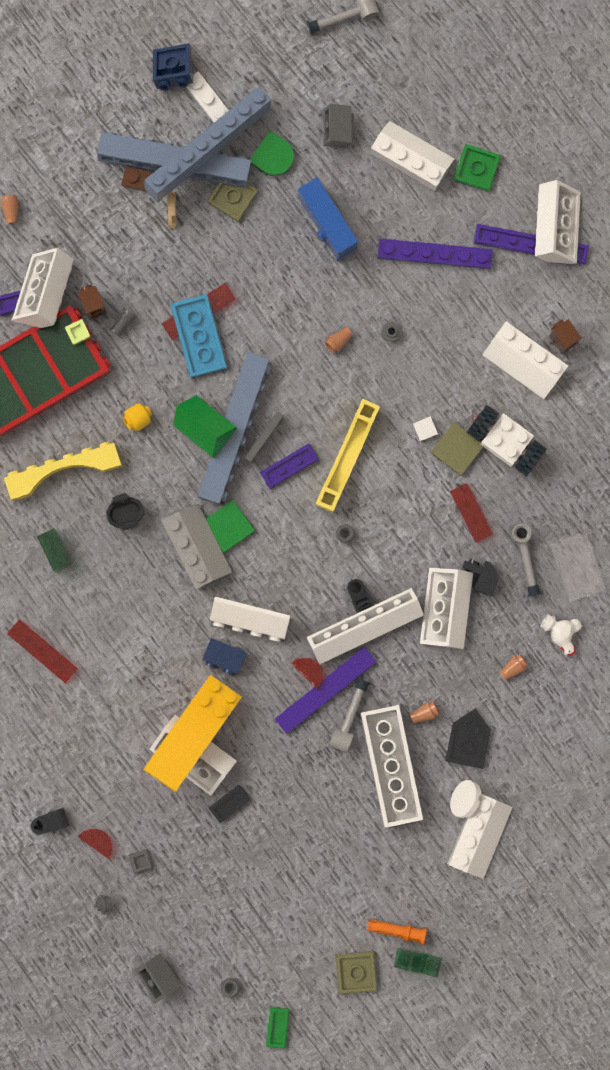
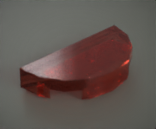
[291,658,324,690]
[78,829,113,859]

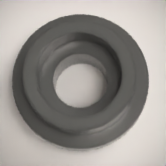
[382,322,401,342]
[336,524,355,543]
[96,895,110,914]
[221,978,240,998]

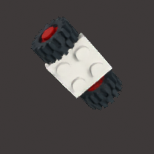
[467,405,547,477]

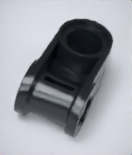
[347,579,374,613]
[31,807,70,835]

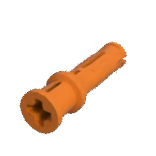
[367,918,427,945]

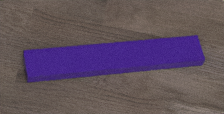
[473,224,589,265]
[275,647,376,734]

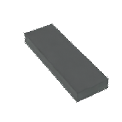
[245,412,284,464]

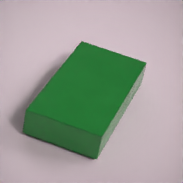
[266,1007,290,1049]

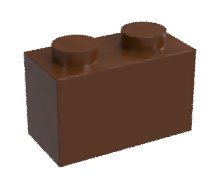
[78,285,107,320]
[549,319,582,354]

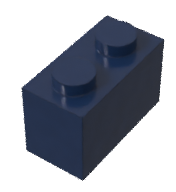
[202,638,247,676]

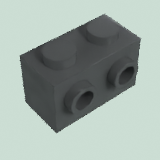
[323,104,354,148]
[135,953,181,1003]

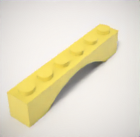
[315,399,380,513]
[4,441,122,501]

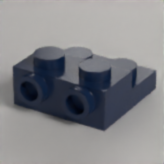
[153,43,194,91]

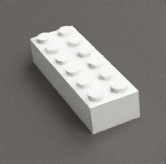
[360,705,423,828]

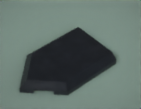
[445,708,491,769]

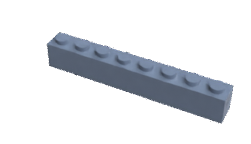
[144,86,271,203]
[97,132,251,188]
[198,352,272,505]

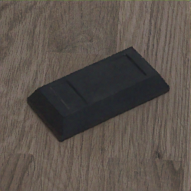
[209,785,251,823]

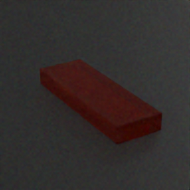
[450,483,493,543]

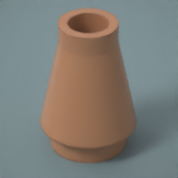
[0,195,19,223]
[324,327,353,354]
[499,654,529,680]
[410,701,440,724]

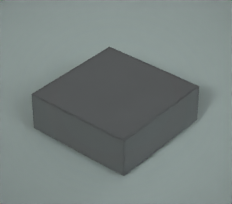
[128,849,153,874]

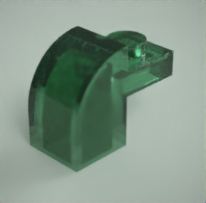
[394,948,442,977]

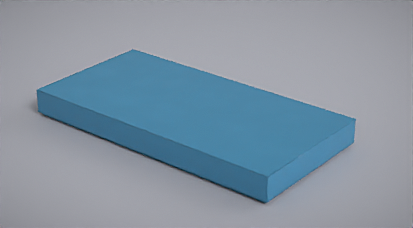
[170,294,227,378]

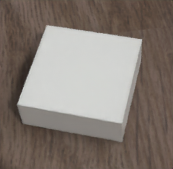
[413,416,438,442]

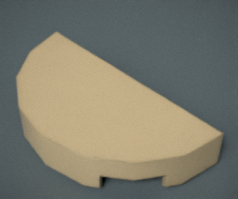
[168,191,177,229]

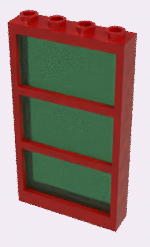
[0,305,111,437]

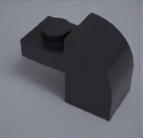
[461,559,498,597]

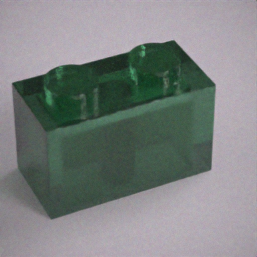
[37,528,73,573]

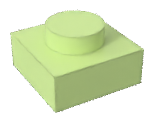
[65,319,91,345]

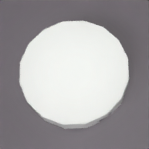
[450,780,481,819]

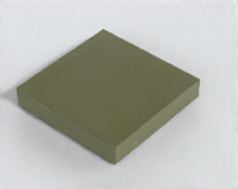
[207,181,259,223]
[431,422,483,476]
[335,951,377,994]

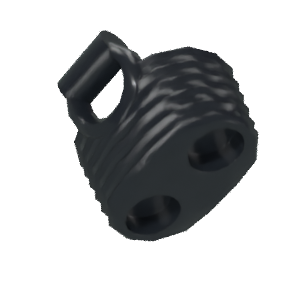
[106,493,144,531]

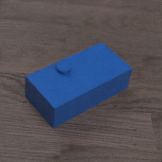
[298,177,358,261]

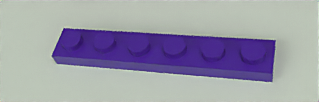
[377,238,493,269]

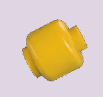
[123,403,152,432]

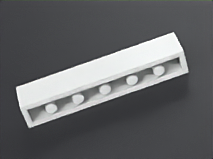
[307,588,424,664]

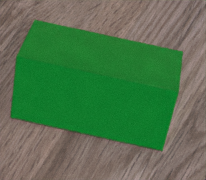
[173,395,237,458]

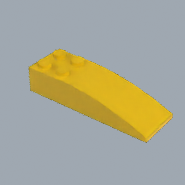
[143,675,242,792]

